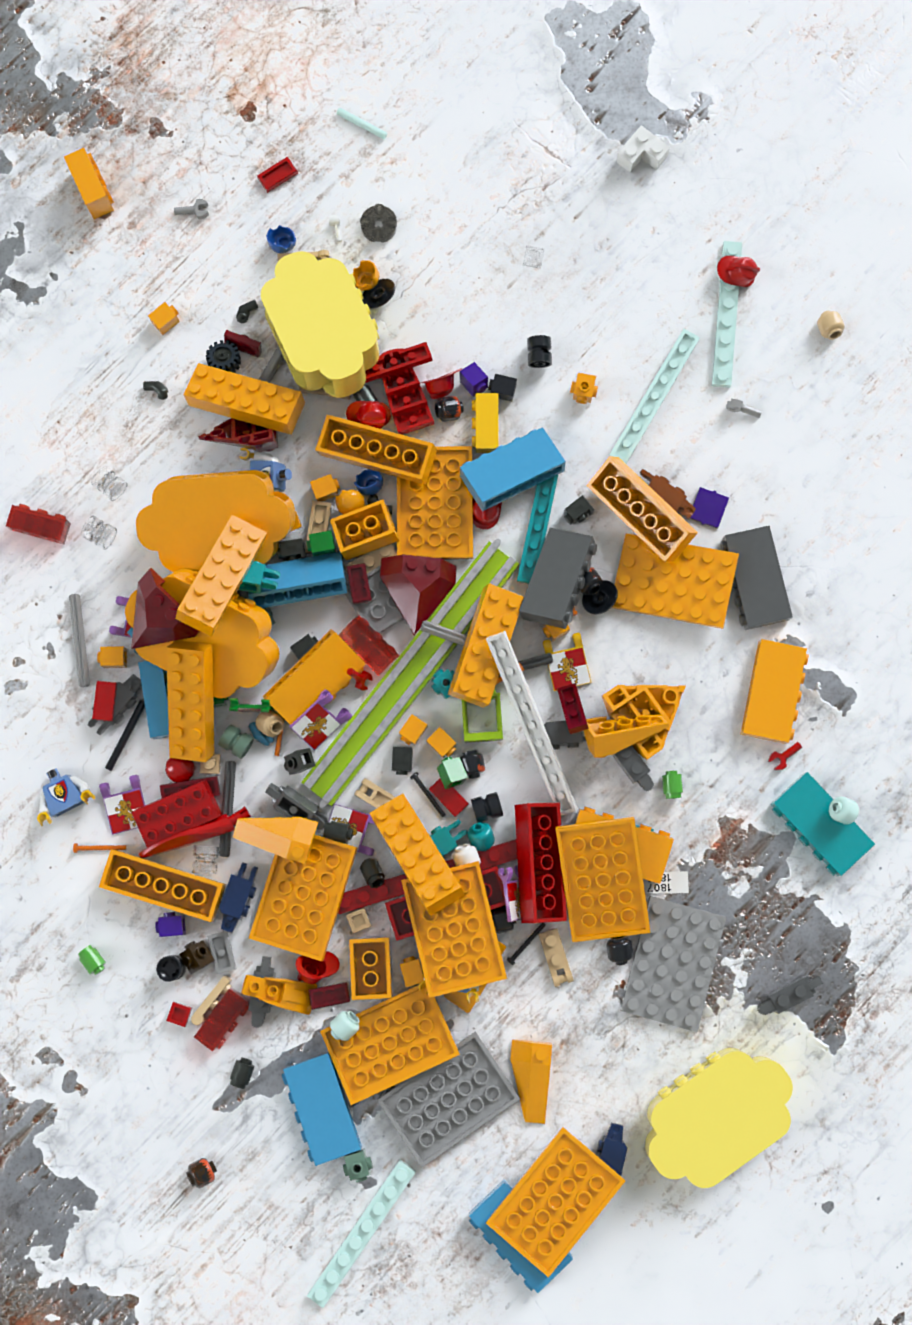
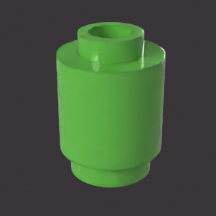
[662,771,683,799]
[78,945,106,975]

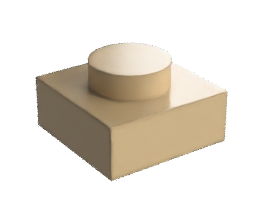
[200,754,221,774]
[346,908,371,933]

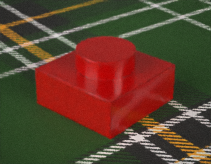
[166,1002,192,1027]

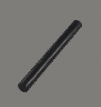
[105,699,145,771]

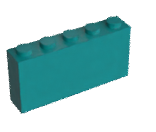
[770,772,875,876]

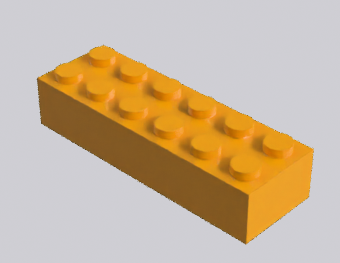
[183,363,305,435]
[315,414,437,485]
[586,456,698,562]
[175,515,267,637]
[448,583,524,708]
[166,640,215,762]
[369,793,464,916]
[99,849,226,922]

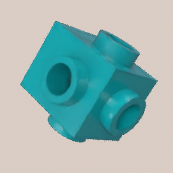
[431,668,455,699]

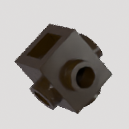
[179,940,215,974]

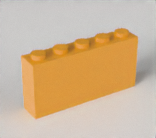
[262,629,366,725]
[740,639,809,744]
[575,807,674,884]

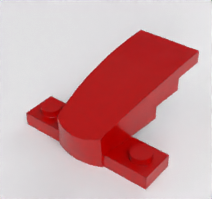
[365,342,434,435]

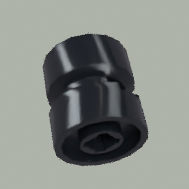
[527,335,552,368]
[471,792,503,823]
[156,955,186,982]

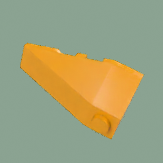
[584,715,669,758]
[232,817,318,864]
[510,1039,552,1124]

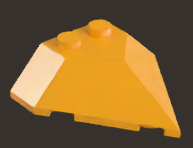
[602,685,686,760]

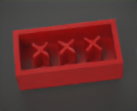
[131,779,222,848]

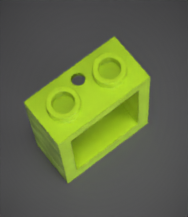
[462,690,503,743]

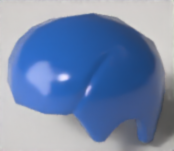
[266,225,296,254]
[354,469,383,496]

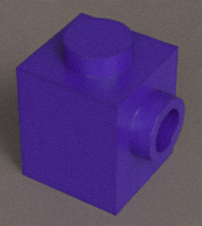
[459,362,488,397]
[155,912,186,937]

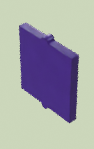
[690,487,729,529]

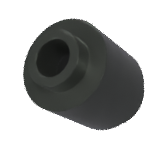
[353,385,378,402]
[323,821,353,843]
[360,858,385,888]
[230,1057,255,1089]

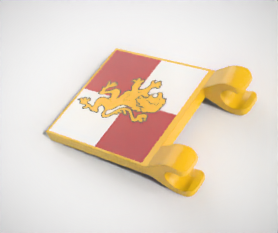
[542,633,591,691]

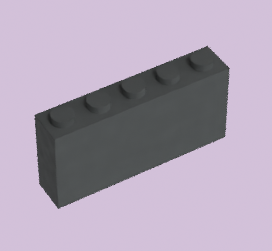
[720,525,793,630]
[519,528,597,629]

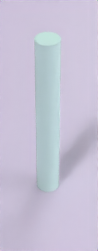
[336,108,388,140]

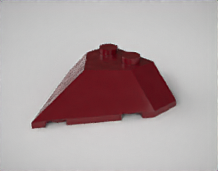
[198,418,278,452]
[380,554,457,636]
[131,568,200,649]

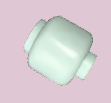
[829,796,859,824]
[330,1011,360,1041]

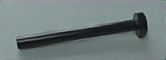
[410,772,446,817]
[506,923,546,965]

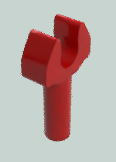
[347,668,373,691]
[768,742,802,770]

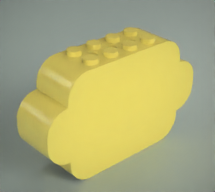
[261,251,379,398]
[645,1048,793,1188]

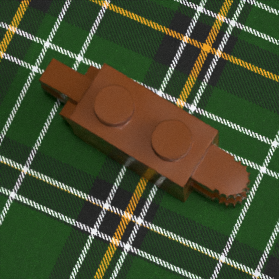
[640,469,696,519]

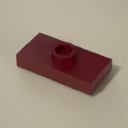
[224,330,262,357]
[346,563,372,605]
[308,982,350,1010]

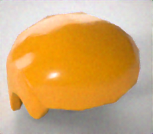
[353,260,380,291]
[335,490,365,514]

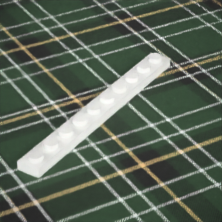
[486,631,578,816]

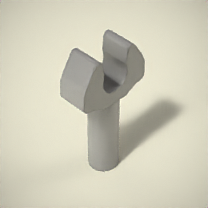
[174,199,209,219]
[726,398,762,418]

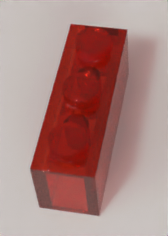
[6,504,71,545]
[339,615,400,676]
[194,987,250,1051]

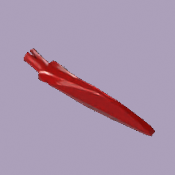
[139,806,251,858]

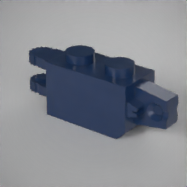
[219,862,258,933]
[597,1122,628,1176]

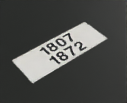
[643,871,689,894]

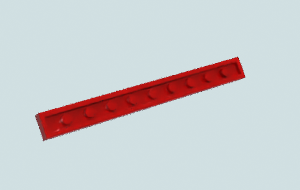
[338,839,517,915]

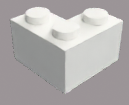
[616,125,670,173]

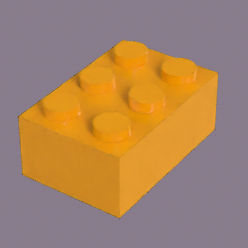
[64,148,114,219]
[330,499,399,561]
[349,937,393,1000]

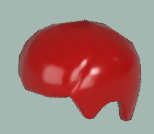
[165,758,195,782]

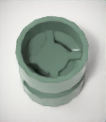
[218,724,254,759]

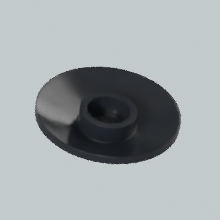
[362,279,396,309]
[582,580,618,615]

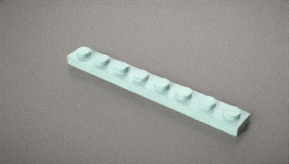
[712,241,742,388]
[609,329,700,464]
[307,1160,416,1308]

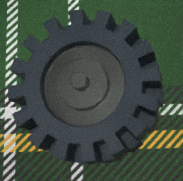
[206,340,241,373]

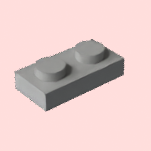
[207,931,237,974]

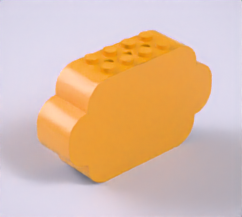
[136,470,296,572]
[125,569,280,698]

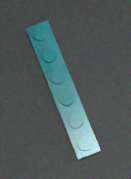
[517,475,558,584]

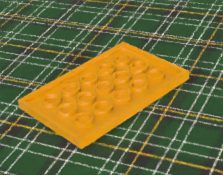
[397,446,473,559]
[612,533,739,629]
[556,817,651,942]
[249,835,358,961]
[401,861,507,998]
[320,985,460,1105]
[486,1127,626,1278]

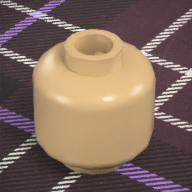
[817,311,845,340]
[256,711,284,737]

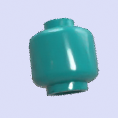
[467,822,495,851]

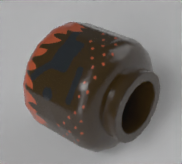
[186,1158,217,1189]

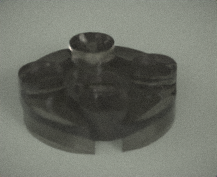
[360,204,397,243]

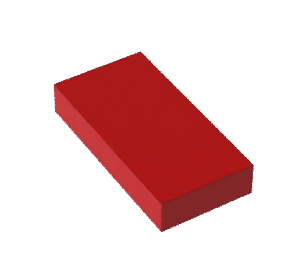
[257,156,298,193]
[92,681,117,722]
[429,778,469,817]

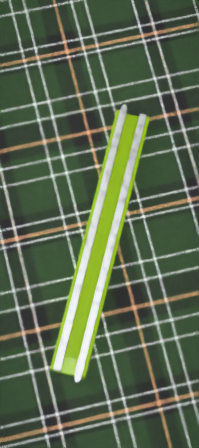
[301,539,519,808]

